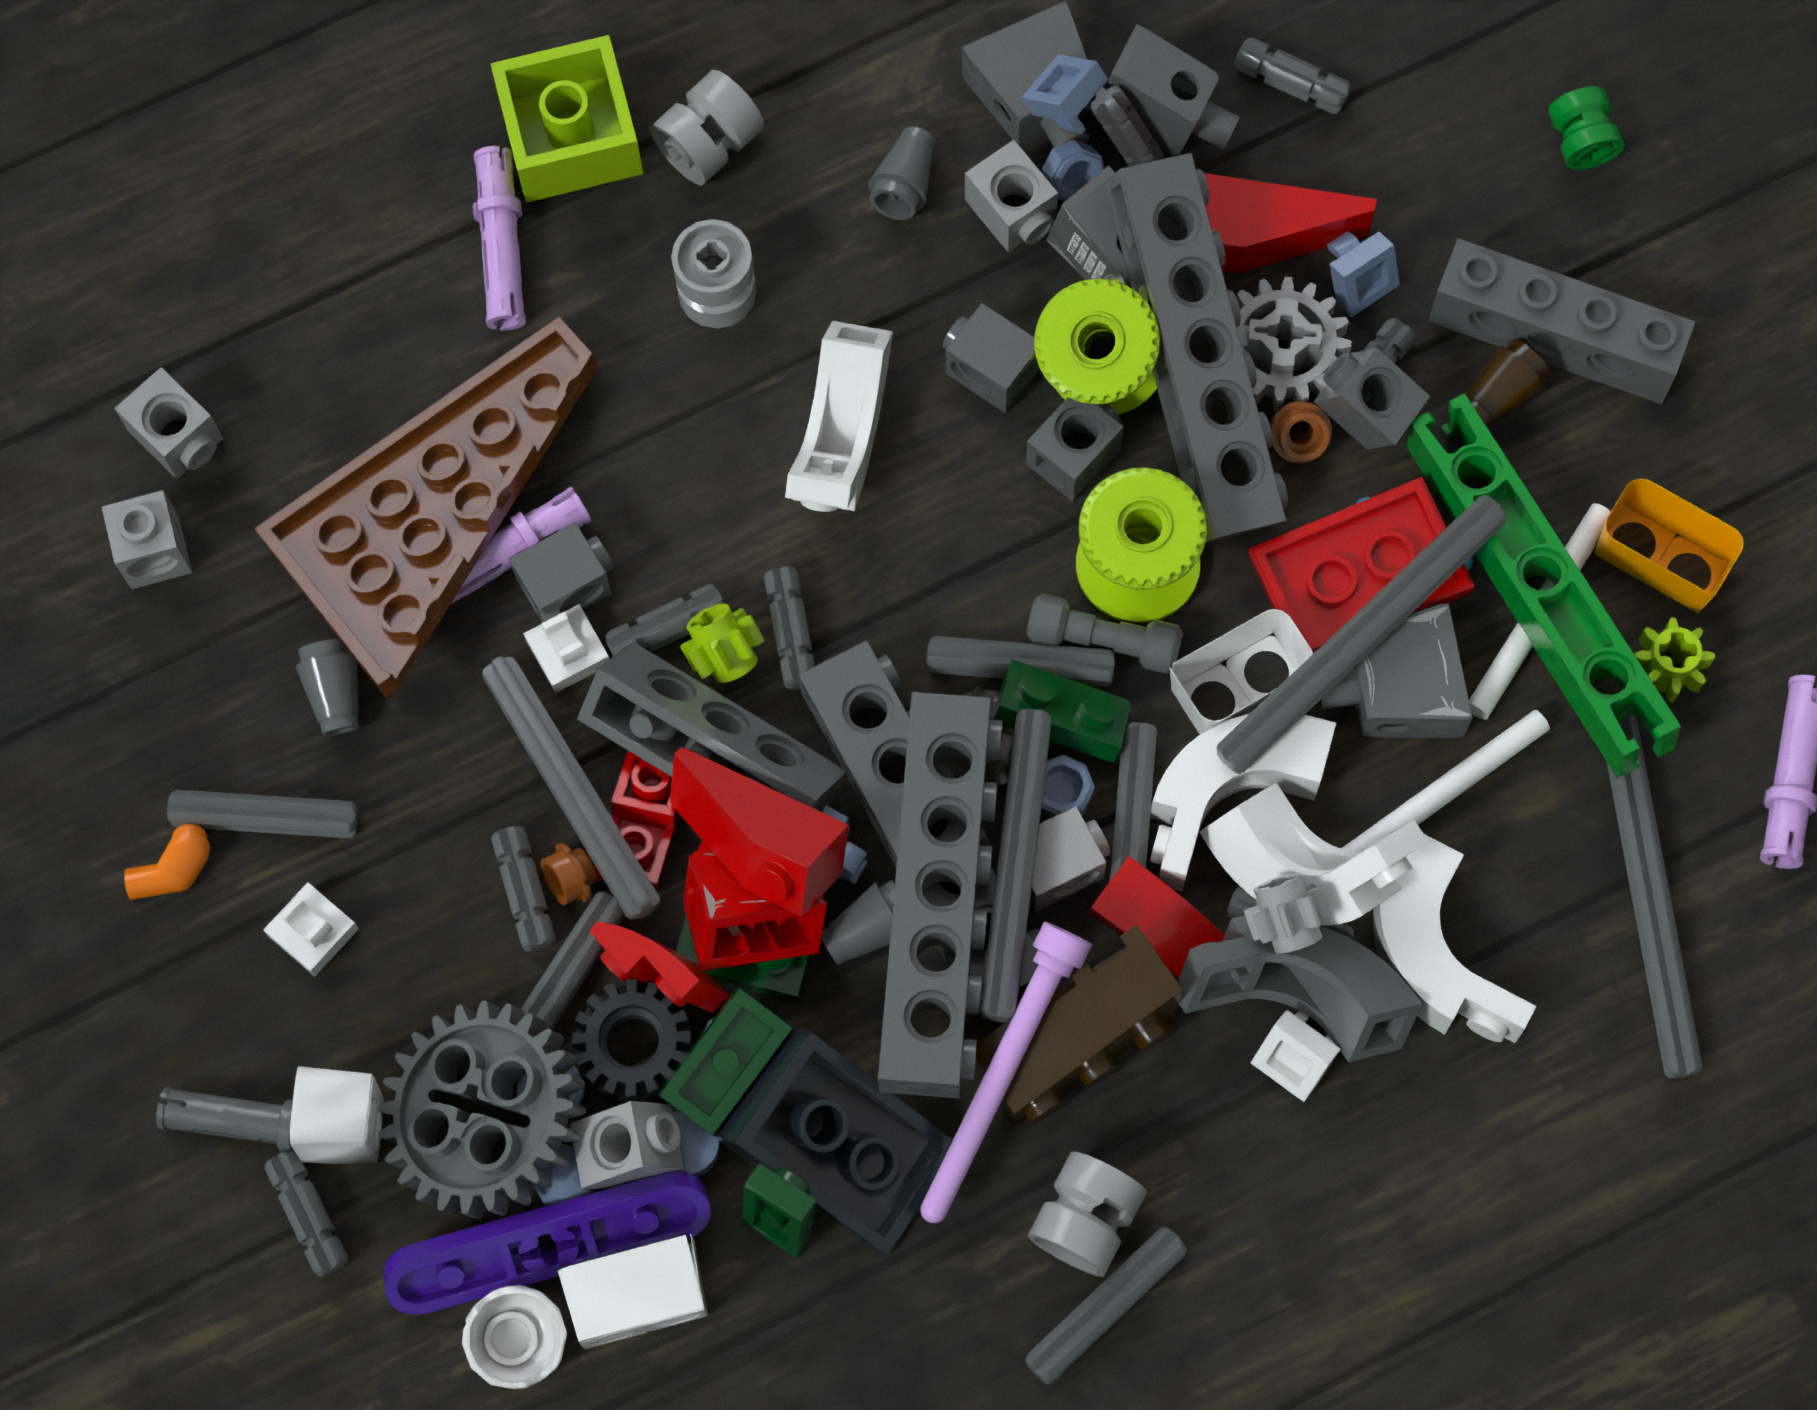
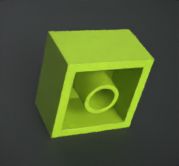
[490,35,644,203]

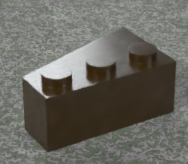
[975,924,1183,1126]

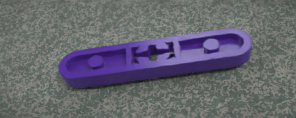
[383,1171,711,1315]

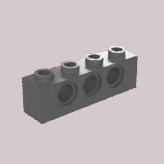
[1428,238,1695,404]
[577,642,847,812]

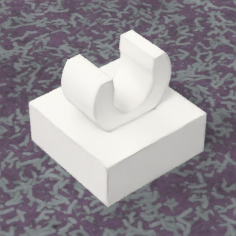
[523,604,609,693]
[264,882,359,977]
[1251,1010,1340,1102]

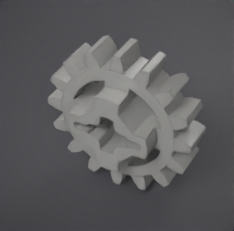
[1236,277,1352,412]

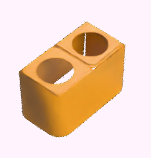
[1594,479,1743,614]

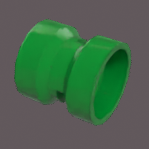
[1548,86,1625,170]

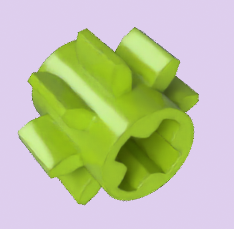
[680,604,765,683]
[1634,618,1715,703]

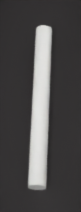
[1469,503,1611,719]
[1341,710,1550,850]

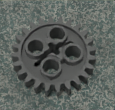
[378,1001,586,1219]

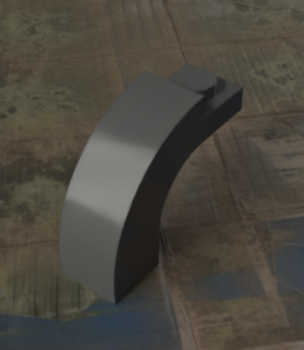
[1178,916,1422,1062]

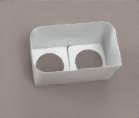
[1169,609,1313,734]
[290,1066,385,1165]
[558,1234,708,1349]

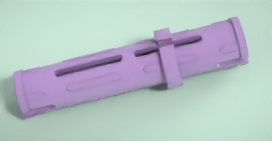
[473,146,526,331]
[451,487,592,604]
[1760,675,1817,869]

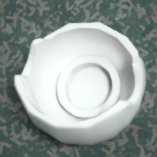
[462,1285,567,1389]

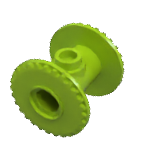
[1034,279,1160,415]
[1076,468,1207,624]

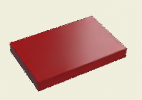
[1248,477,1475,654]

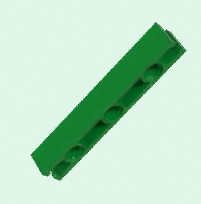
[1407,393,1681,779]

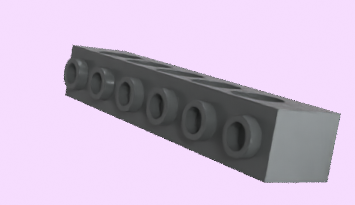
[1104,153,1288,543]
[798,640,1039,1022]
[878,692,1002,1099]

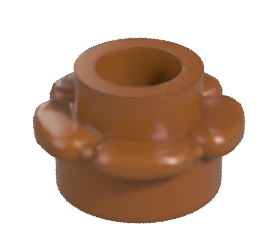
[540,843,597,905]

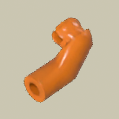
[124,823,210,900]

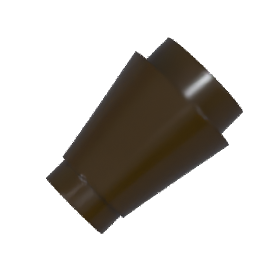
[1466,339,1550,428]

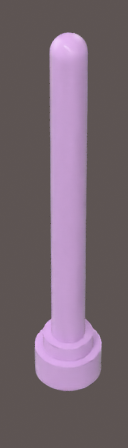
[921,921,1092,1223]

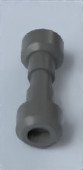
[1027,593,1184,674]

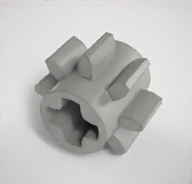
[1244,873,1333,954]

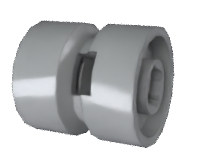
[649,69,765,186]
[671,219,757,328]
[1028,1152,1147,1277]

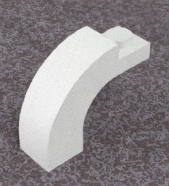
[785,321,893,512]
[1150,714,1336,892]
[1199,782,1428,925]
[1373,834,1536,1043]

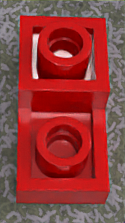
[595,751,680,893]
[1088,856,1225,982]
[589,921,730,1013]

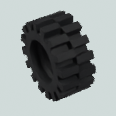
[572,979,694,1105]

